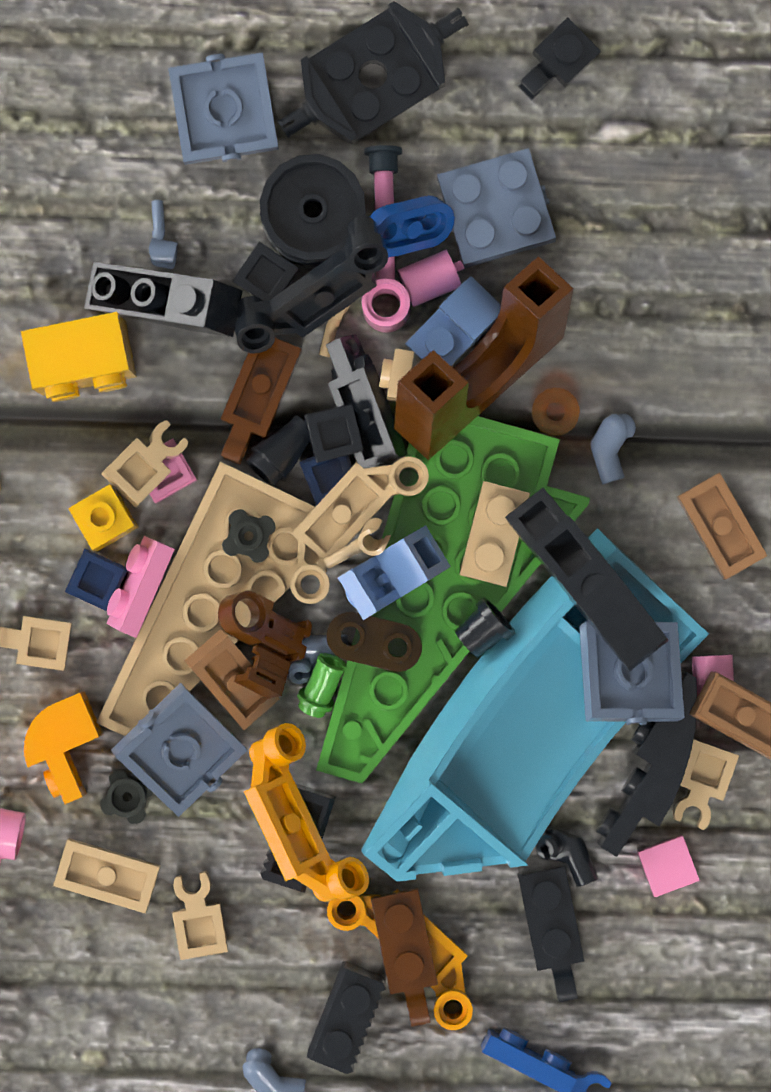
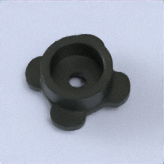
[222,509,276,563]
[100,770,154,824]

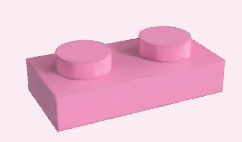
[106,536,175,638]

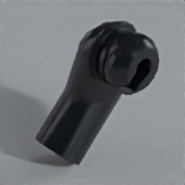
[535,829,599,887]

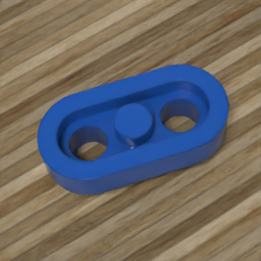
[370,195,455,257]

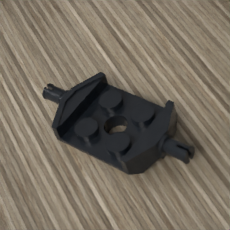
[277,1,469,144]

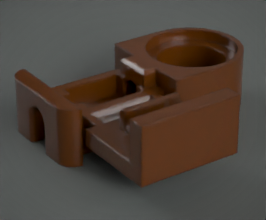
[218,591,312,699]

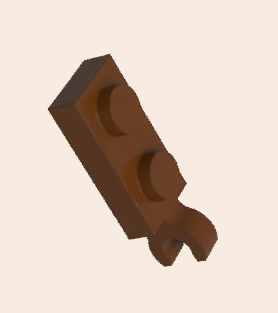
[221,338,302,465]
[371,888,438,1027]

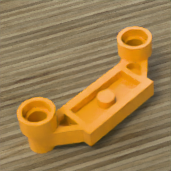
[244,723,369,902]
[327,889,473,1030]

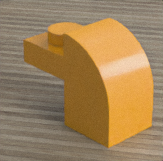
[24,691,103,804]

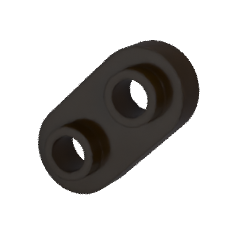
[326,612,422,672]

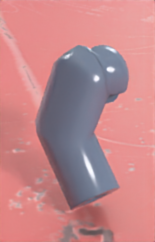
[591,414,636,485]
[287,635,348,684]
[242,1048,306,1092]

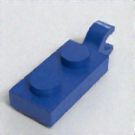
[481,1027,612,1092]

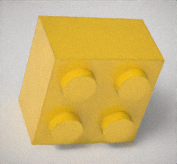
[21,312,137,402]

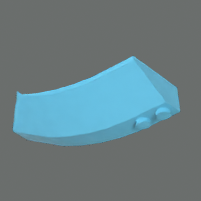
[361,528,709,882]

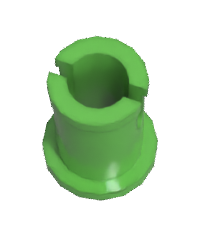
[297,653,347,718]

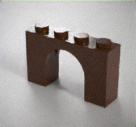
[394,256,574,461]

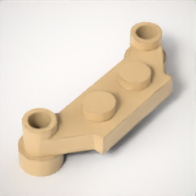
[290,457,429,604]

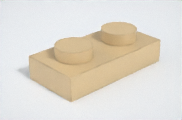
[459,481,530,587]
[53,838,161,914]

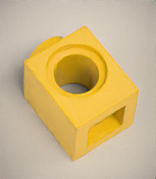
[68,484,139,551]

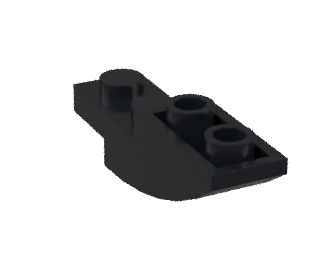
[505,488,668,671]
[596,672,697,857]

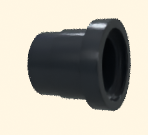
[455,597,515,658]

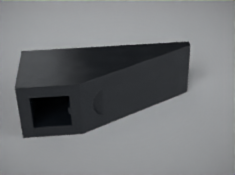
[84,262,243,337]

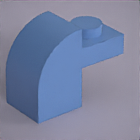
[405,276,501,366]
[338,526,451,620]

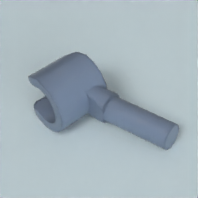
[149,200,178,269]

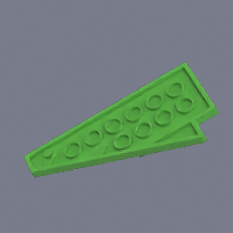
[316,416,590,783]

